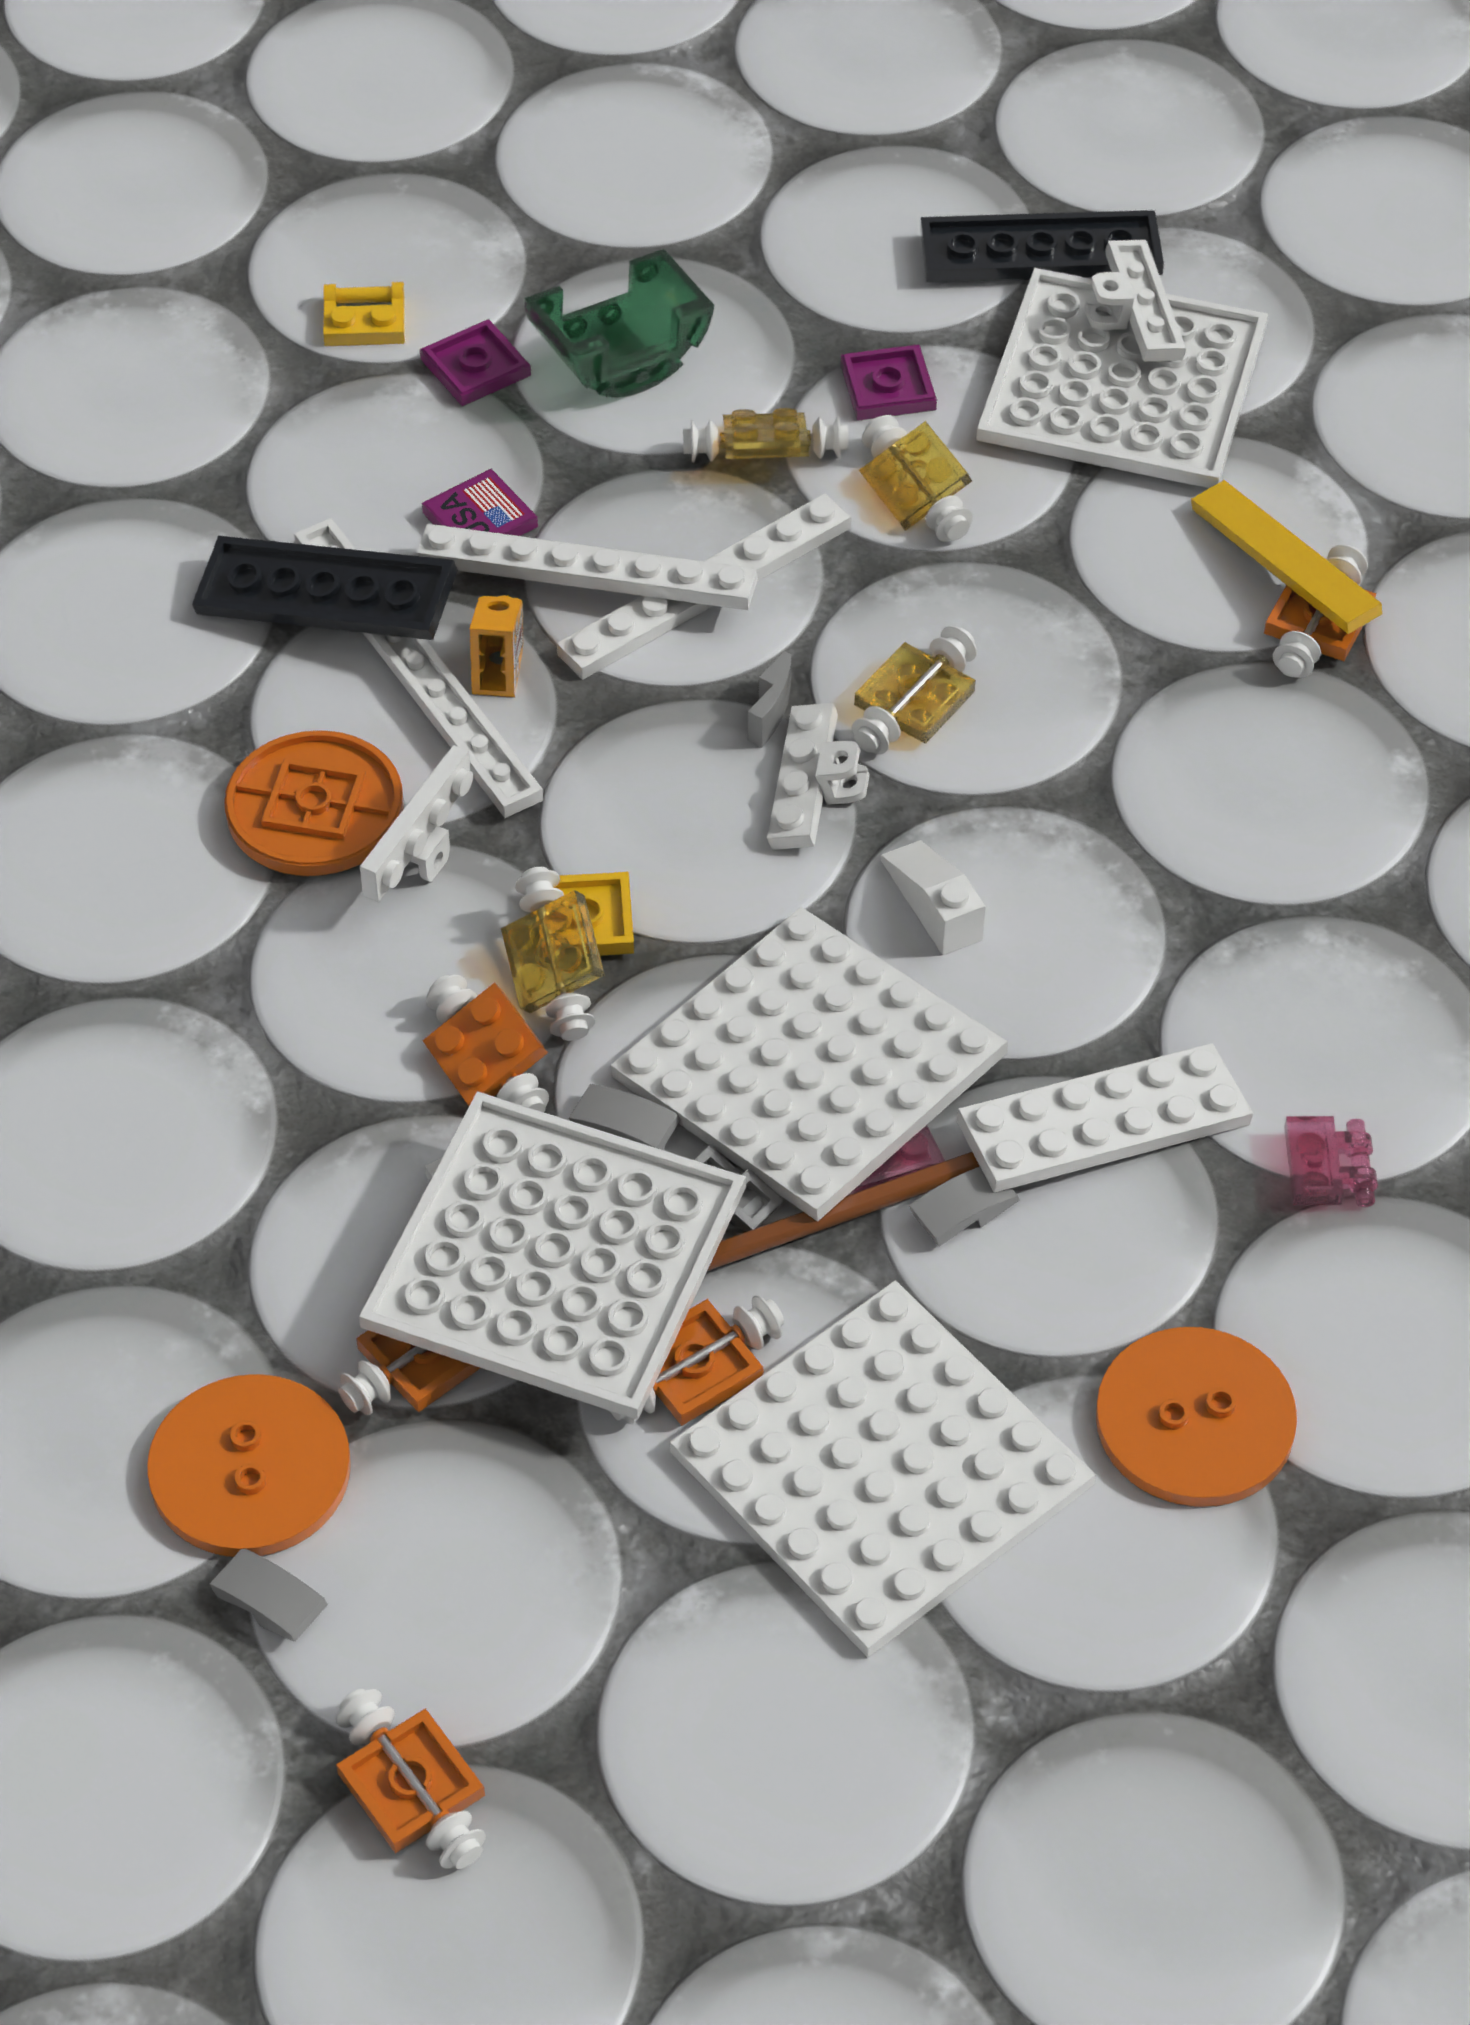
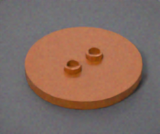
[224,731,404,876]
[1096,1327,1297,1507]
[147,1374,351,1557]

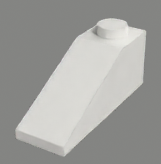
[881,840,986,956]

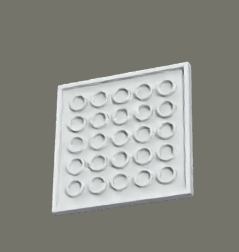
[976,268,1268,488]
[610,907,1008,1221]
[359,1091,746,1420]
[670,1280,1096,1658]

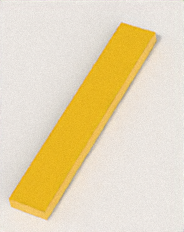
[1191,480,1382,634]

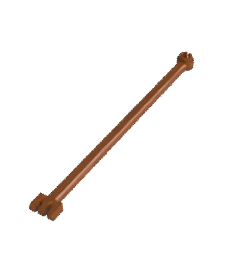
[707,1152,980,1271]

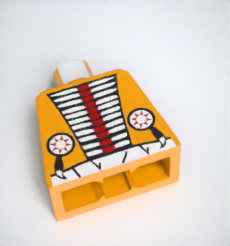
[470,595,523,697]

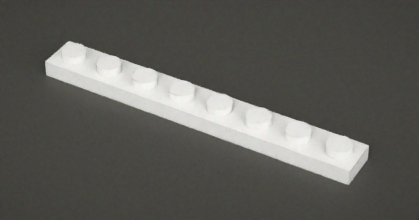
[557,493,851,680]
[416,524,757,610]

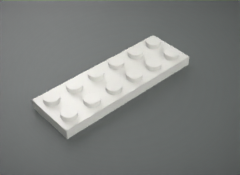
[956,1043,1253,1193]

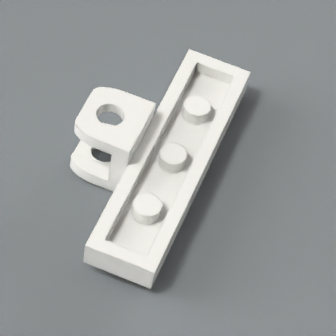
[1084,240,1186,361]
[767,703,869,850]
[360,745,473,902]

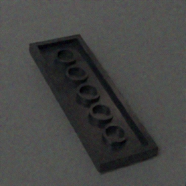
[920,210,1164,282]
[192,536,458,640]

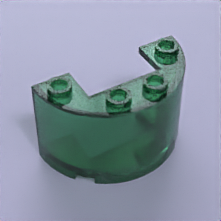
[524,249,715,398]

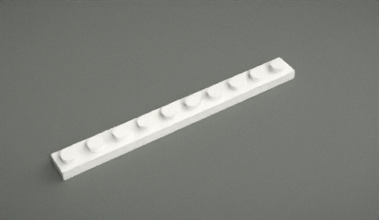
[294,518,543,818]

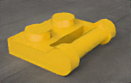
[323,281,405,346]

